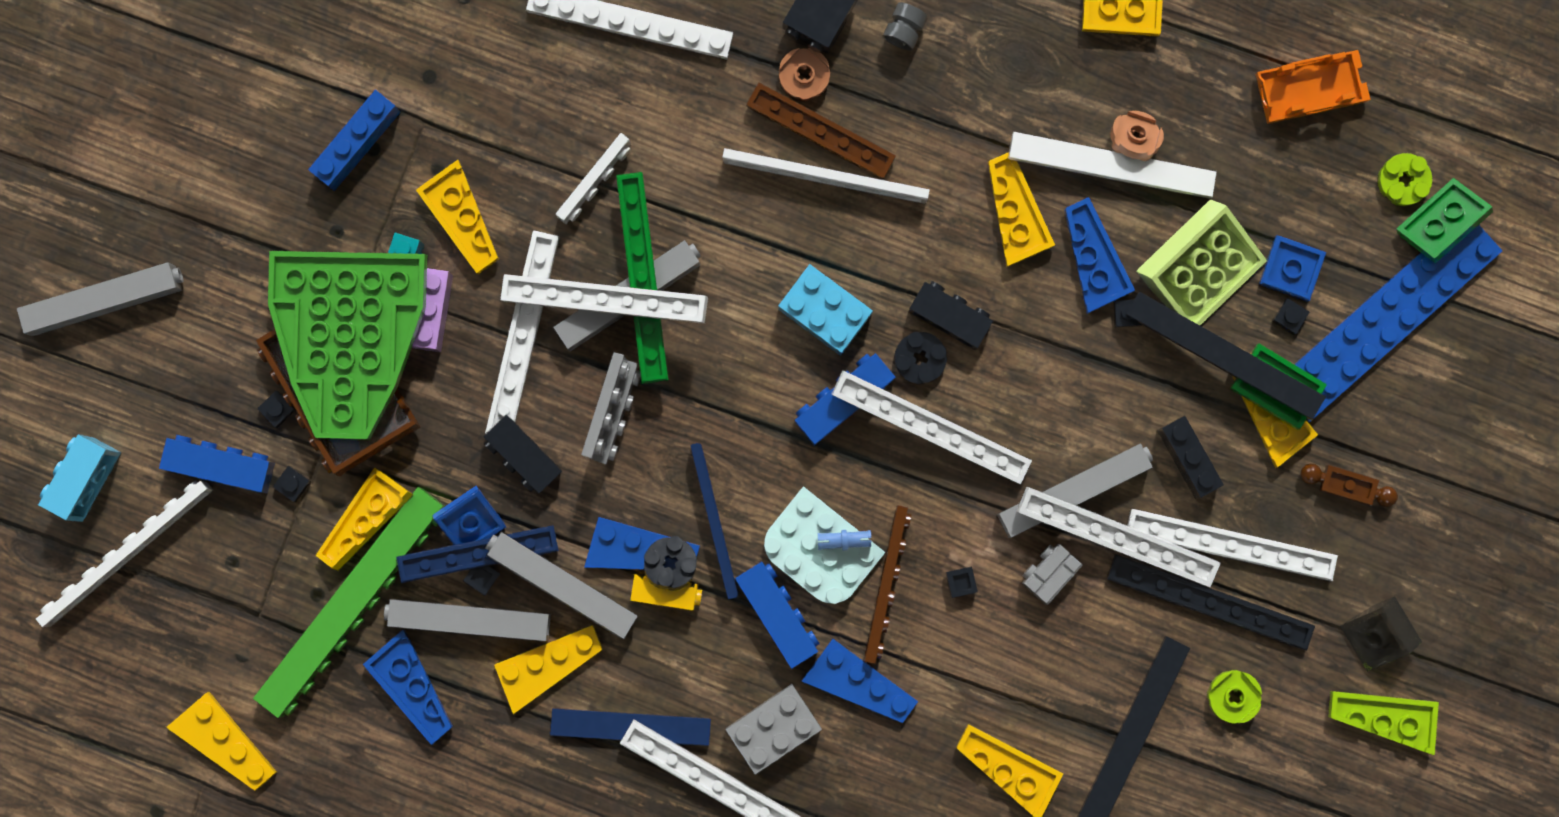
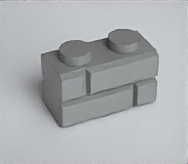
[1022,544,1083,605]

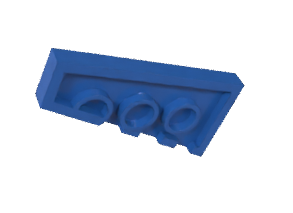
[1064,197,1135,314]
[584,517,700,570]
[363,629,453,745]
[802,638,918,723]

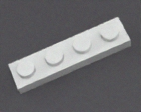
[556,133,631,224]

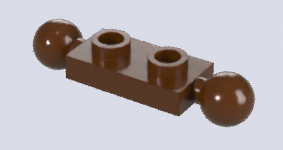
[1300,463,1398,507]

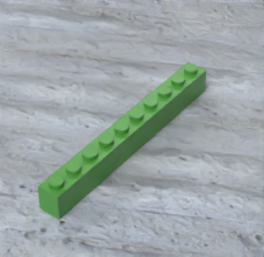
[253,487,445,718]

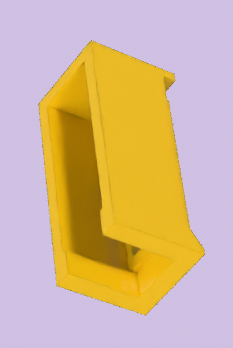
[630,574,702,610]

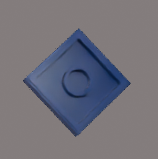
[1258,235,1326,302]
[432,486,506,545]

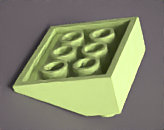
[1136,200,1267,325]

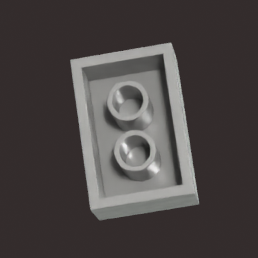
[726,684,822,774]

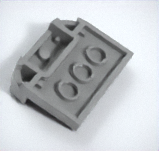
[581,352,641,464]

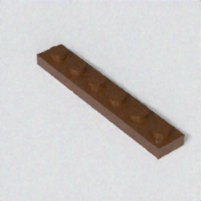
[746,82,896,180]
[864,505,911,664]

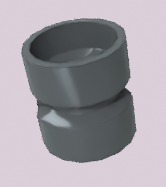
[882,2,928,51]

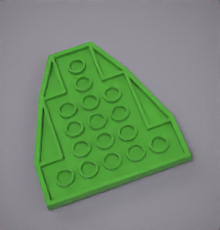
[268,251,427,439]

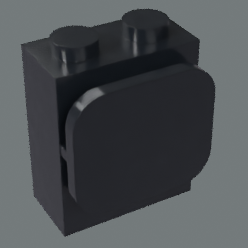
[783,0,858,54]

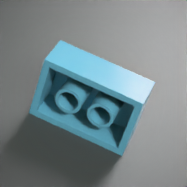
[778,264,873,356]
[38,434,121,522]

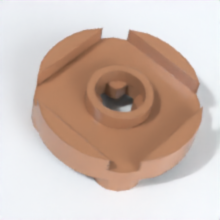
[779,48,830,102]
[1110,111,1164,161]

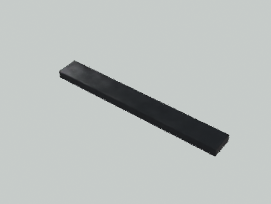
[1126,291,1326,421]
[1106,554,1315,651]
[1077,636,1190,817]

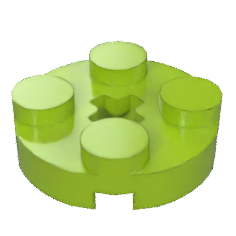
[1378,153,1432,206]
[1207,670,1262,723]

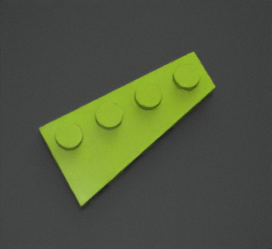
[1328,691,1439,755]

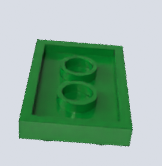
[1396,178,1493,264]
[1230,343,1327,430]

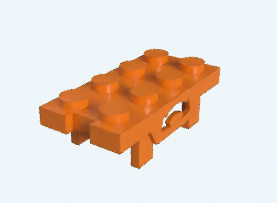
[1255,50,1371,124]

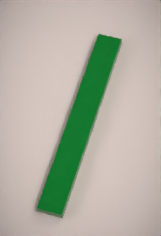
[616,172,669,384]

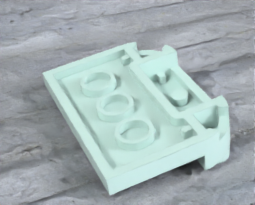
[764,486,885,604]

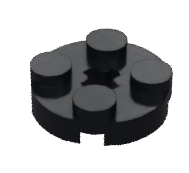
[894,332,947,385]
[644,536,697,591]

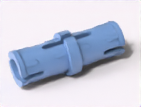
[818,530,872,551]

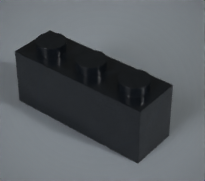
[908,281,993,351]
[483,413,562,493]
[1157,416,1224,499]

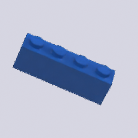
[308,89,400,191]
[794,353,896,446]
[159,435,275,493]
[735,562,820,669]

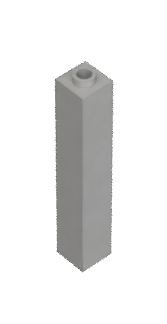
[554,240,701,351]
[17,262,184,336]
[997,444,1153,538]
[485,532,637,639]
[384,599,551,641]

